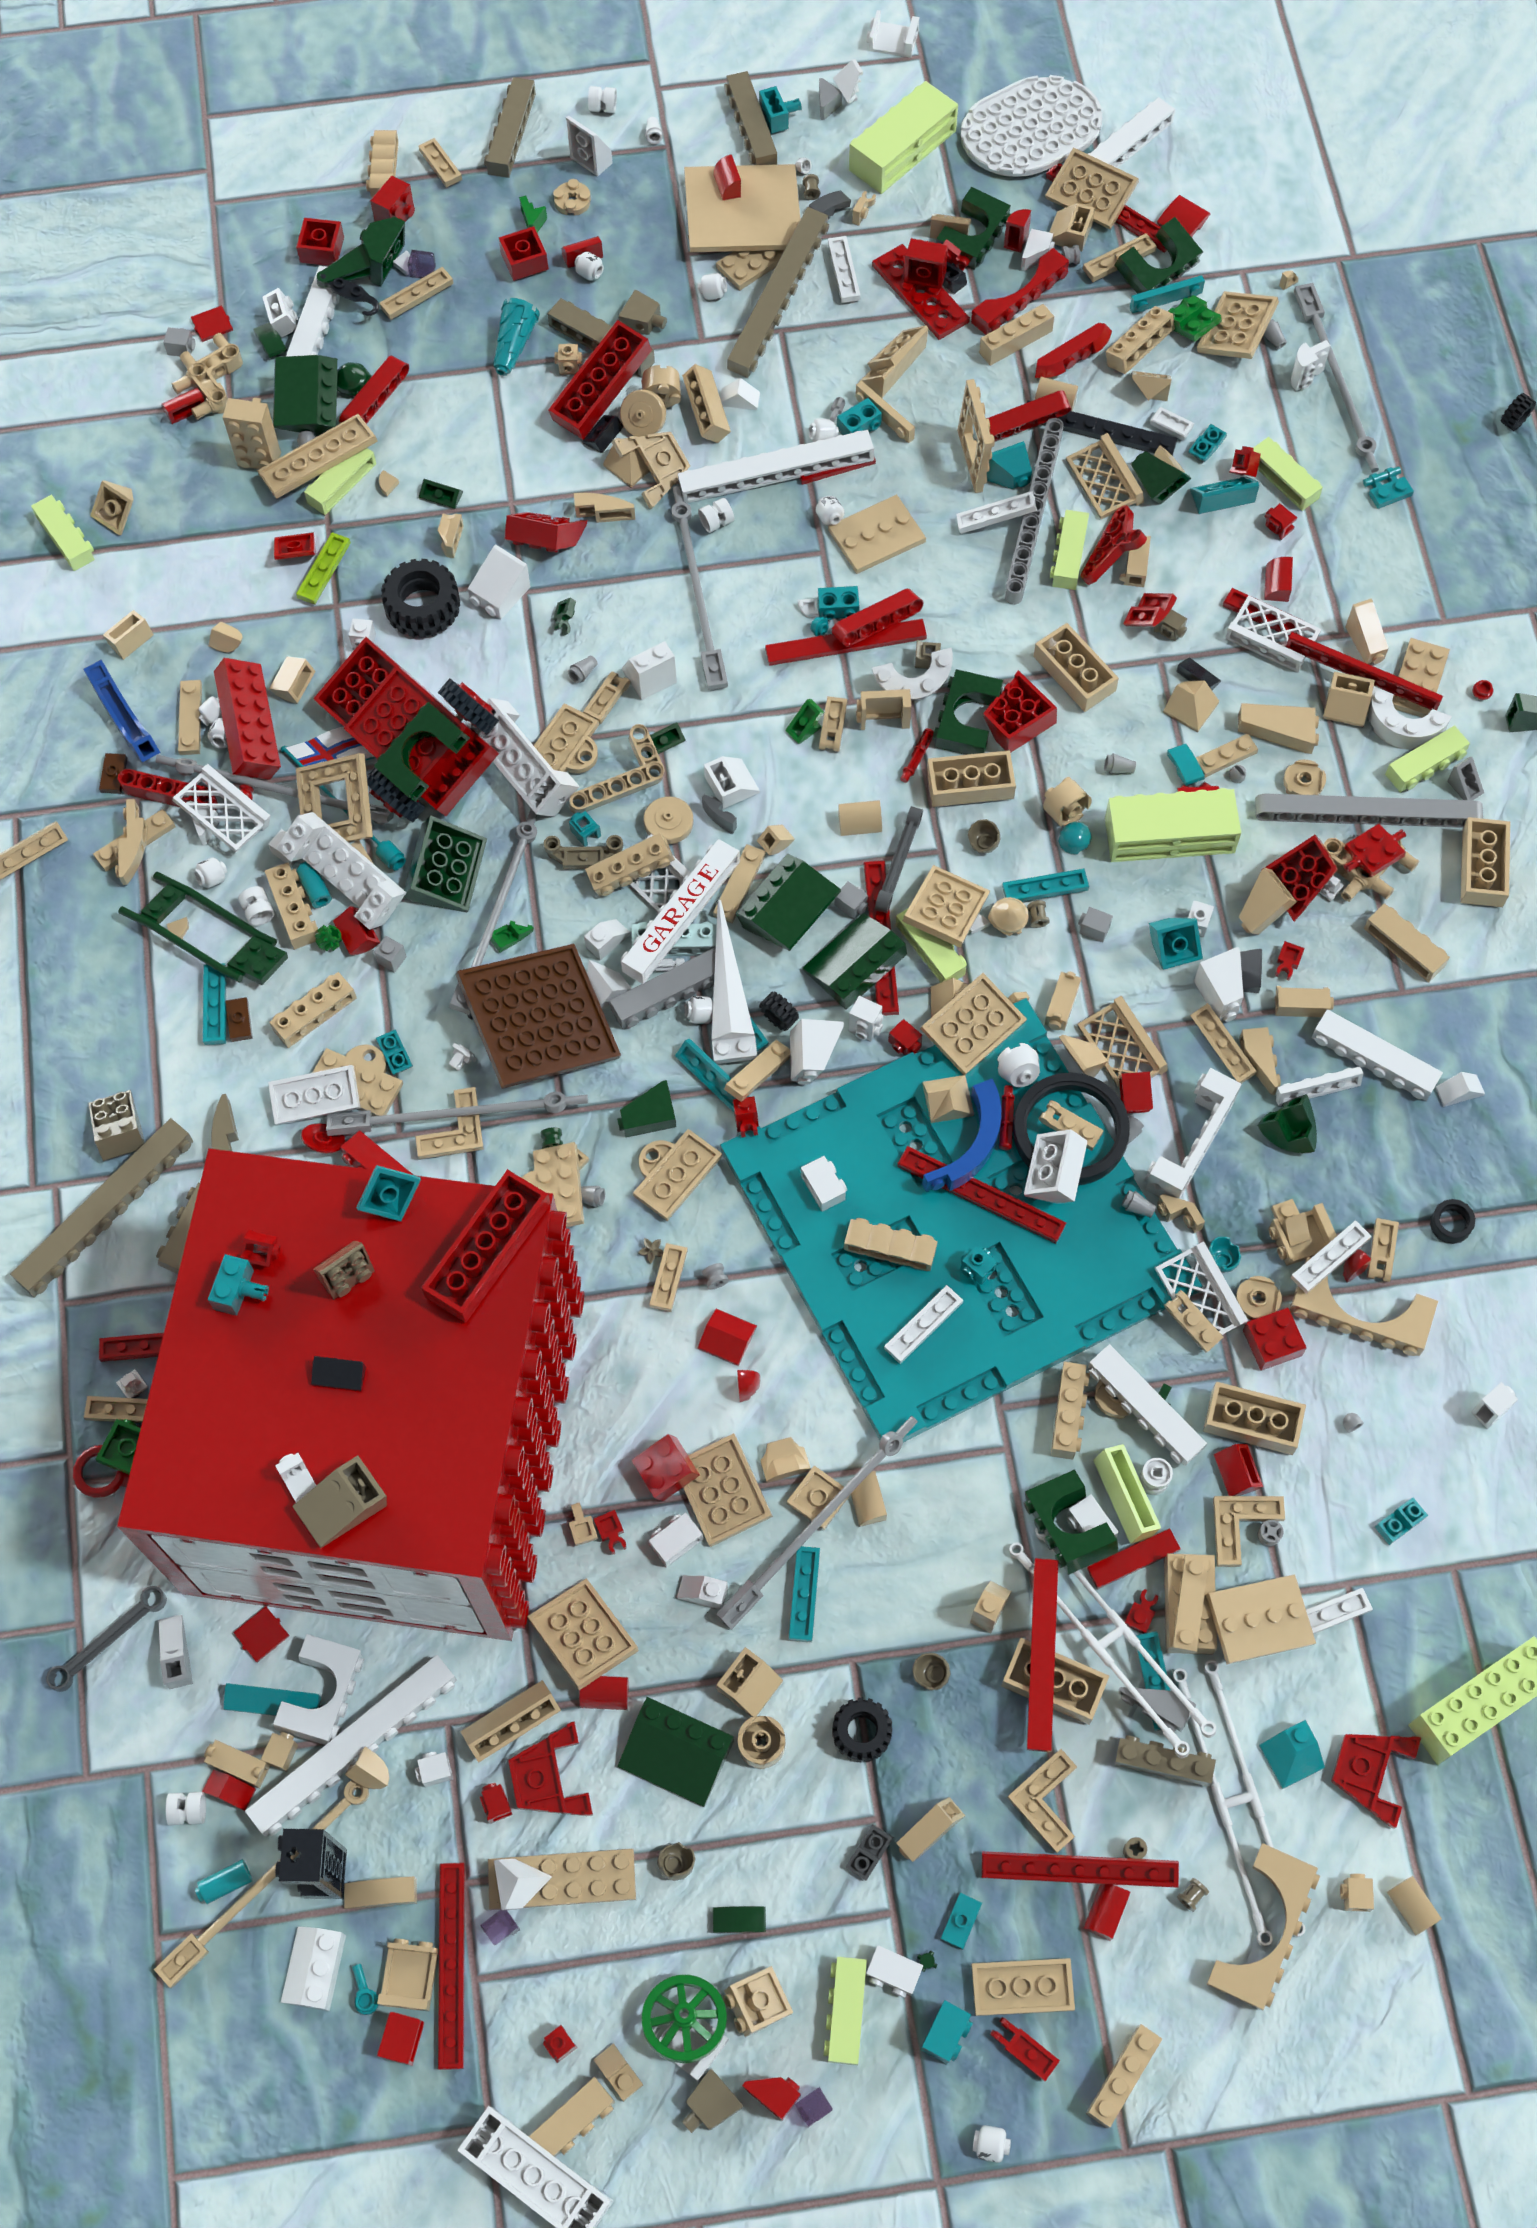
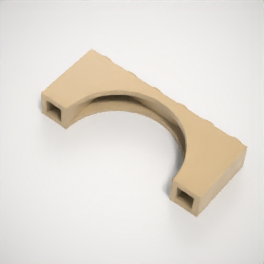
[1290,1257,1438,1356]
[1207,1843,1320,2011]

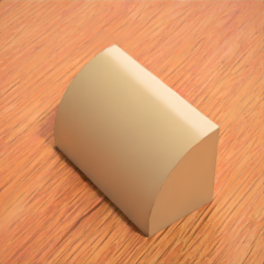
[1035,377,1078,411]
[103,610,154,660]
[269,657,316,704]
[838,800,882,836]
[851,1471,887,1527]
[1387,1876,1442,1935]

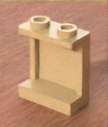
[856,689,911,730]
[1269,1203,1337,1266]
[377,1938,439,2012]

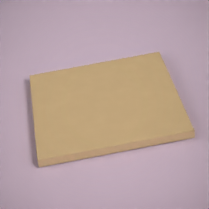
[684,164,801,252]

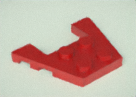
[508,1721,593,1816]
[1331,1734,1421,1829]

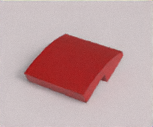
[1157,195,1211,237]
[1123,593,1177,627]

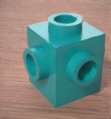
[961,1245,997,1285]

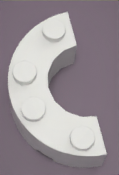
[872,647,953,701]
[1367,687,1452,750]

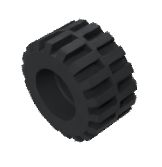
[832,1697,893,1763]

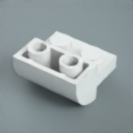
[1291,340,1331,391]

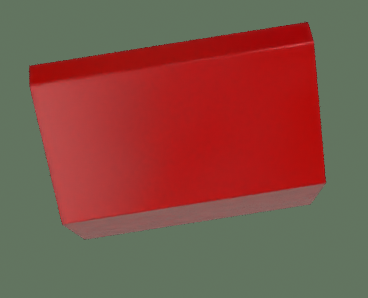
[274,532,316,560]
[698,1308,757,1366]

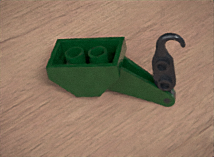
[317,217,405,316]

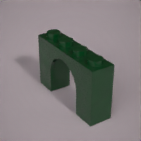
[936,186,1011,270]
[1114,217,1203,294]
[933,669,1003,755]
[374,702,470,802]
[1024,1469,1119,1575]

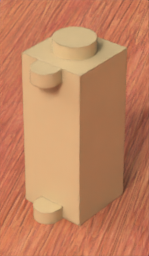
[1119,535,1151,587]
[1044,971,1081,1031]
[1275,986,1334,1017]
[204,1739,271,1789]

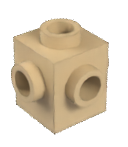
[554,344,582,375]

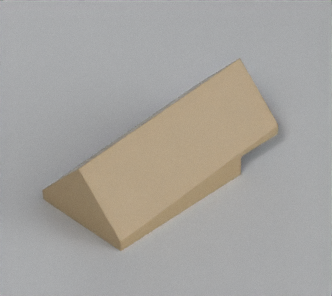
[859,325,928,398]

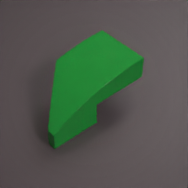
[490,920,534,953]

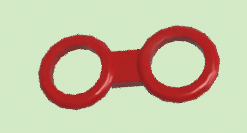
[73,1445,129,1498]

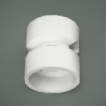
[588,86,617,113]
[698,498,734,533]
[238,886,275,926]
[1139,1458,1173,1495]
[166,1792,206,1826]

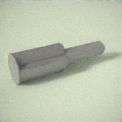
[830,397,845,421]

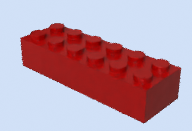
[548,320,652,440]
[214,658,281,780]
[421,1169,551,1323]

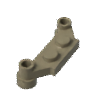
[544,835,623,869]

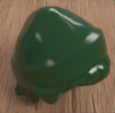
[337,362,371,396]

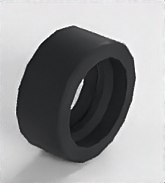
[1430,1199,1476,1244]

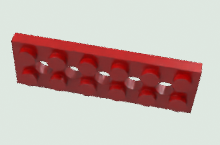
[872,244,970,340]

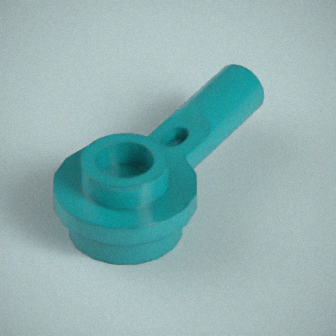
[352,1964,379,2015]

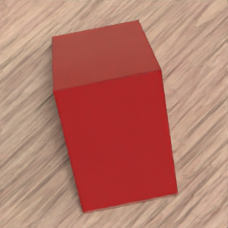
[202,1769,256,1811]

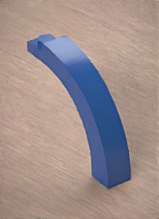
[83,659,161,762]
[922,1078,1001,1192]

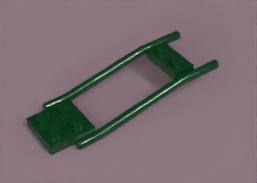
[118,872,288,985]

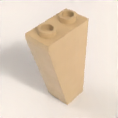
[1238,703,1319,754]

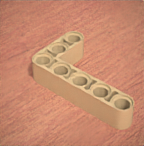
[569,724,665,814]

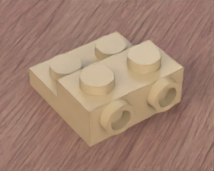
[723,1966,793,2037]

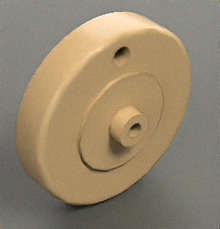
[620,389,666,437]
[643,796,694,844]

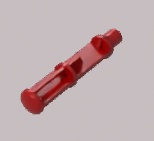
[900,728,934,783]
[999,1085,1015,1150]

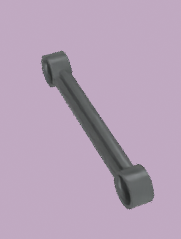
[875,806,923,913]
[46,1586,167,1692]

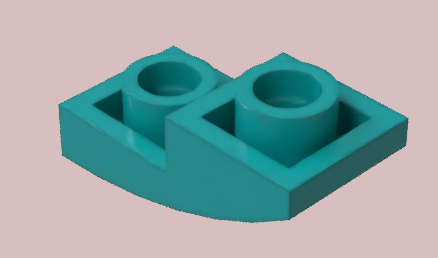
[1188,424,1227,462]
[1167,744,1205,785]
[376,1029,413,1075]
[1375,1497,1429,1545]

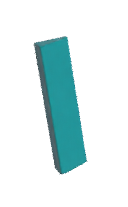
[224,1683,322,1716]

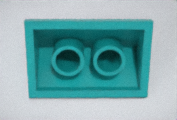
[1190,476,1260,514]

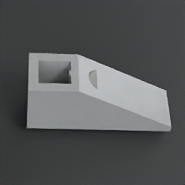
[159,1615,193,1689]
[1119,1687,1196,1732]

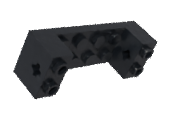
[275,1828,347,1899]

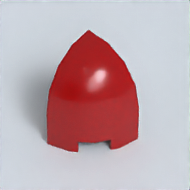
[1343,1249,1372,1283]
[737,1370,760,1402]

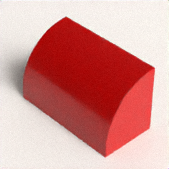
[713,154,741,200]
[1004,209,1032,253]
[561,236,603,268]
[161,388,204,424]
[1264,557,1293,602]
[333,906,380,955]
[1214,1444,1263,1496]
[579,1676,629,1710]
[1083,1884,1131,1941]

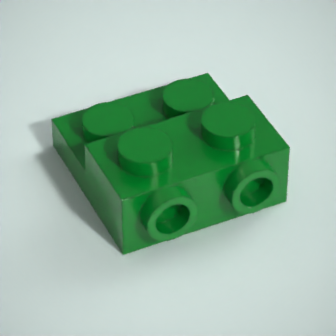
[1168,295,1222,342]
[95,1419,141,1475]

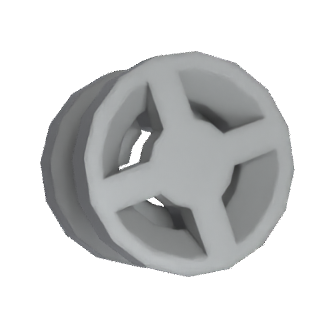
[1061,245,1080,265]
[702,1263,729,1289]
[1257,1520,1284,1547]

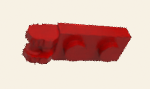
[990,2017,1060,2082]

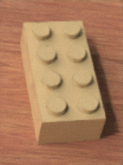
[222,398,281,469]
[1033,623,1119,712]
[927,750,1016,807]
[1460,817,1510,907]
[1203,1382,1306,1455]
[1164,1554,1217,1655]
[1001,1638,1109,1725]

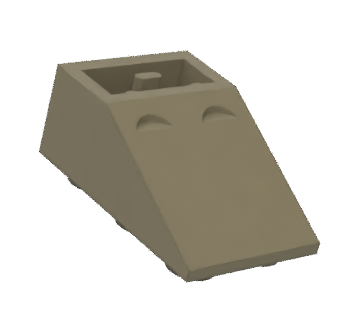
[89,1090,145,1161]
[313,1240,375,1299]
[292,1456,387,1548]

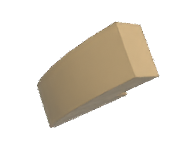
[574,493,635,523]
[344,1876,417,1909]

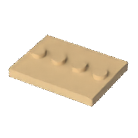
[1045,147,1139,230]
[1197,291,1279,359]
[828,494,926,574]
[902,865,990,948]
[920,973,1027,1075]
[683,1433,773,1547]
[1206,1574,1316,1665]
[528,1578,639,1690]

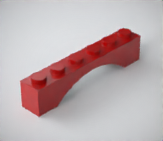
[971,248,1069,335]

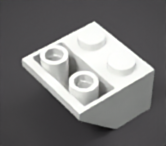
[704,756,760,809]

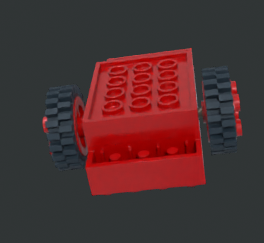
[313,637,500,822]

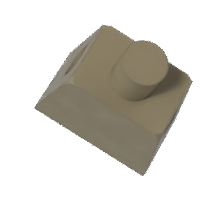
[619,290,667,335]
[682,2068,744,2133]

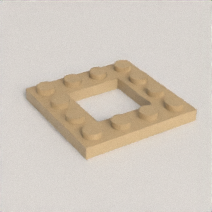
[957,379,995,493]
[296,753,373,843]

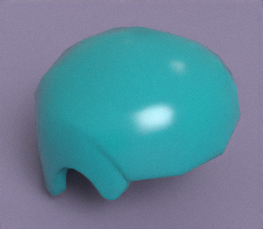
[1058,821,1092,855]
[1208,1237,1241,1272]

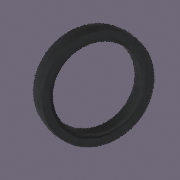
[1013,1073,1130,1185]

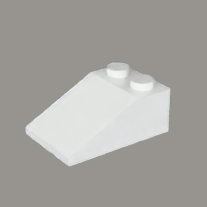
[566,116,612,177]

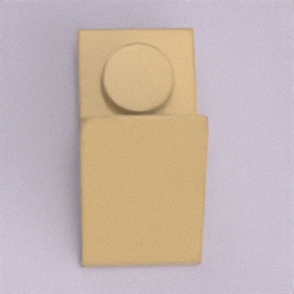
[1271,1199,1310,1248]
[594,2043,643,2101]

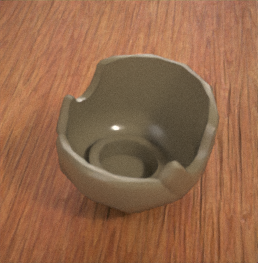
[968,819,1001,854]
[912,1653,951,1691]
[657,1842,696,1881]

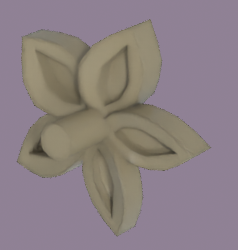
[638,1238,663,1264]

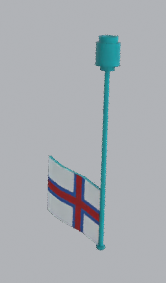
[281,727,406,871]

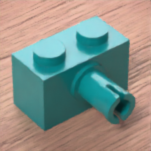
[759,86,802,134]
[208,1254,269,1316]

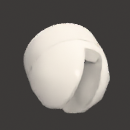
[795,158,812,174]

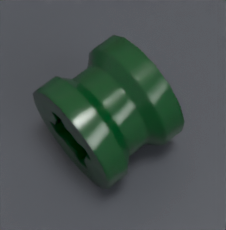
[540,1127,563,1149]

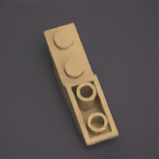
[115,799,148,885]

